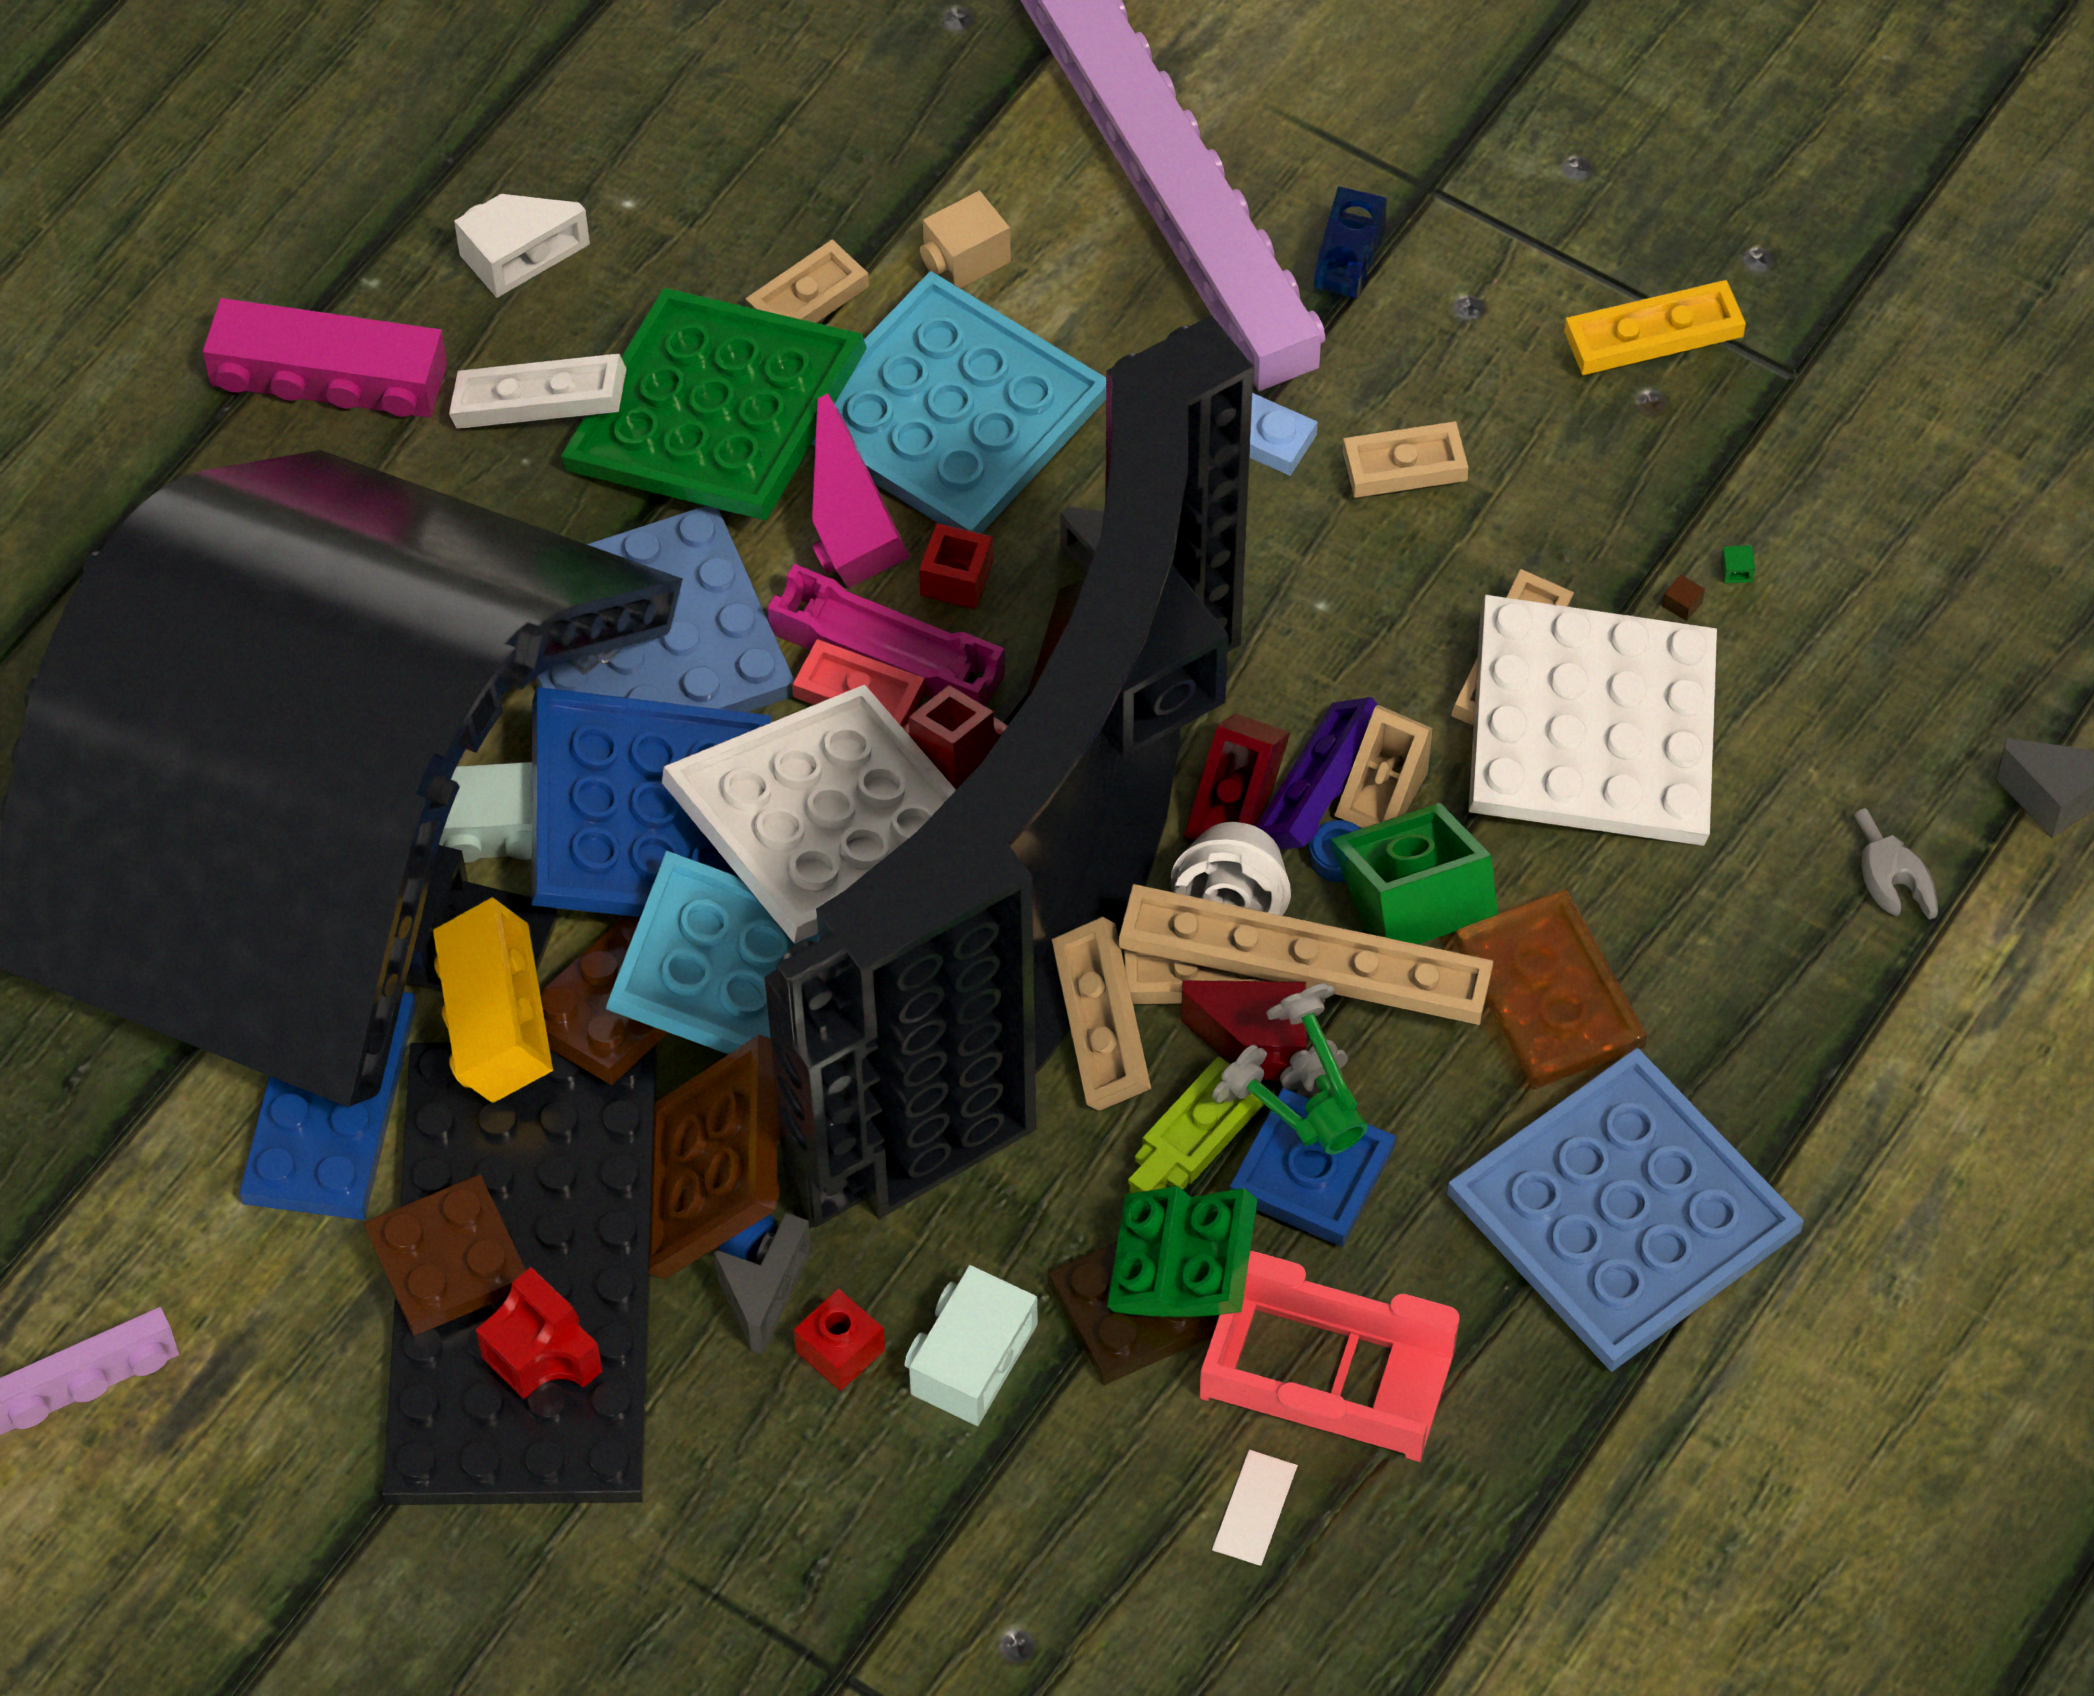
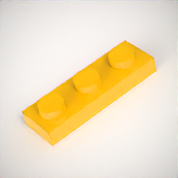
[1564,280,1746,376]

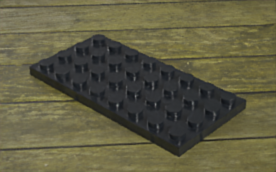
[383,1043,658,1505]

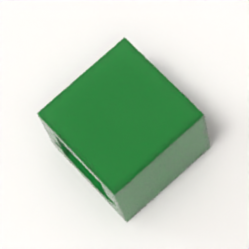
[1721,545,1755,584]

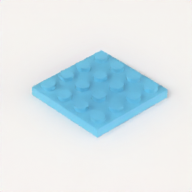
[812,271,1106,534]

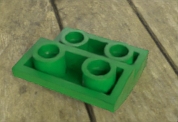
[1107,1186,1257,1317]

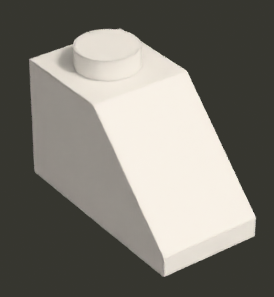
[454,194,590,298]

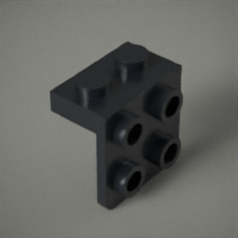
[406,845,558,992]

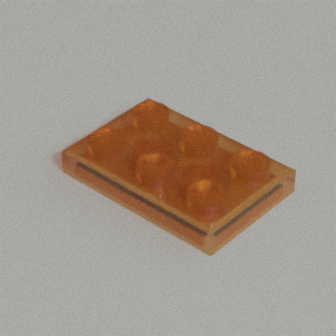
[1455,889,1647,1089]

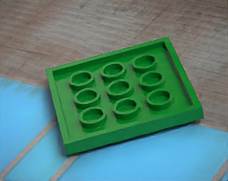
[561,288,867,521]

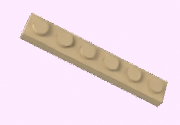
[1119,884,1493,1025]

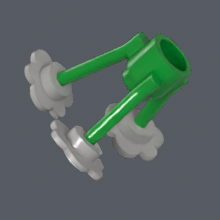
[1212,983,1368,1155]

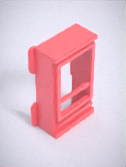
[1200,1251,1459,1462]

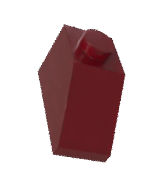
[1184,713,1291,841]
[1181,980,1306,1081]

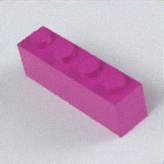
[203,298,447,418]

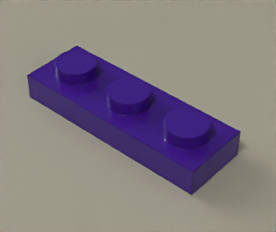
[1256,697,1378,850]

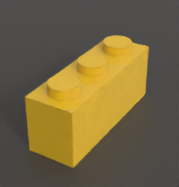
[433,897,553,1103]

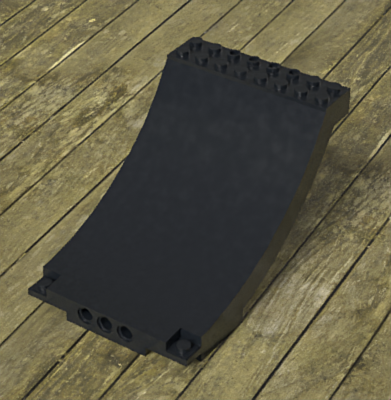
[764,315,1254,1229]

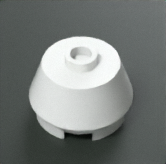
[1171,822,1291,916]

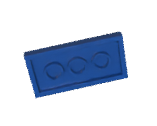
[240,992,417,1220]

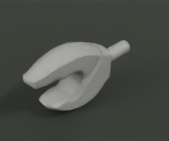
[1854,808,1938,919]

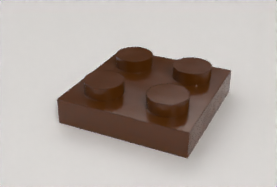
[363,1174,526,1336]

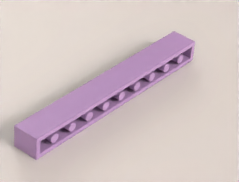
[1020,0,1325,392]

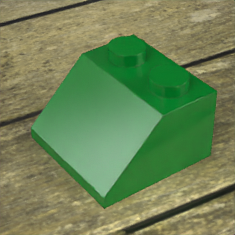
[1331,803,1499,945]

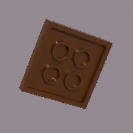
[649,1034,781,1279]

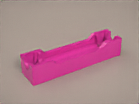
[767,564,1005,707]

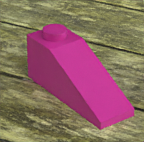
[812,393,910,589]

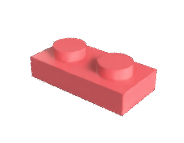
[792,639,925,727]

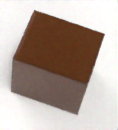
[1662,575,1705,621]

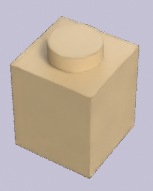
[920,190,1011,288]

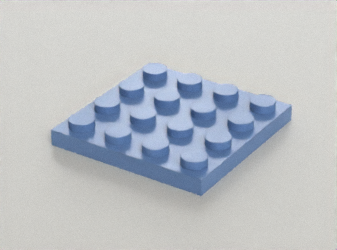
[536,506,794,712]
[1447,1047,1804,1372]

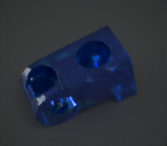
[1313,186,1387,299]

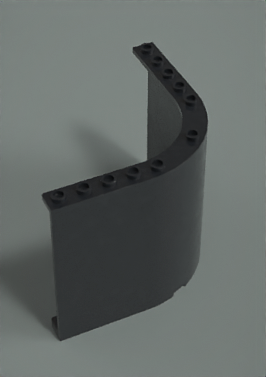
[0,450,683,1107]

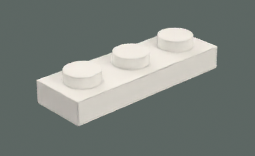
[449,354,626,429]

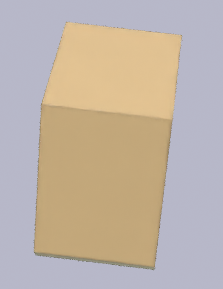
[1334,705,1433,828]

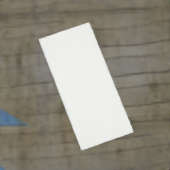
[1212,1450,1298,1566]

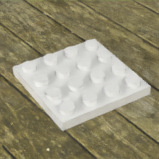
[1469,595,1717,846]
[662,684,956,944]

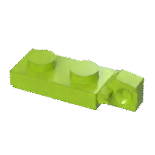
[1128,1056,1264,1194]

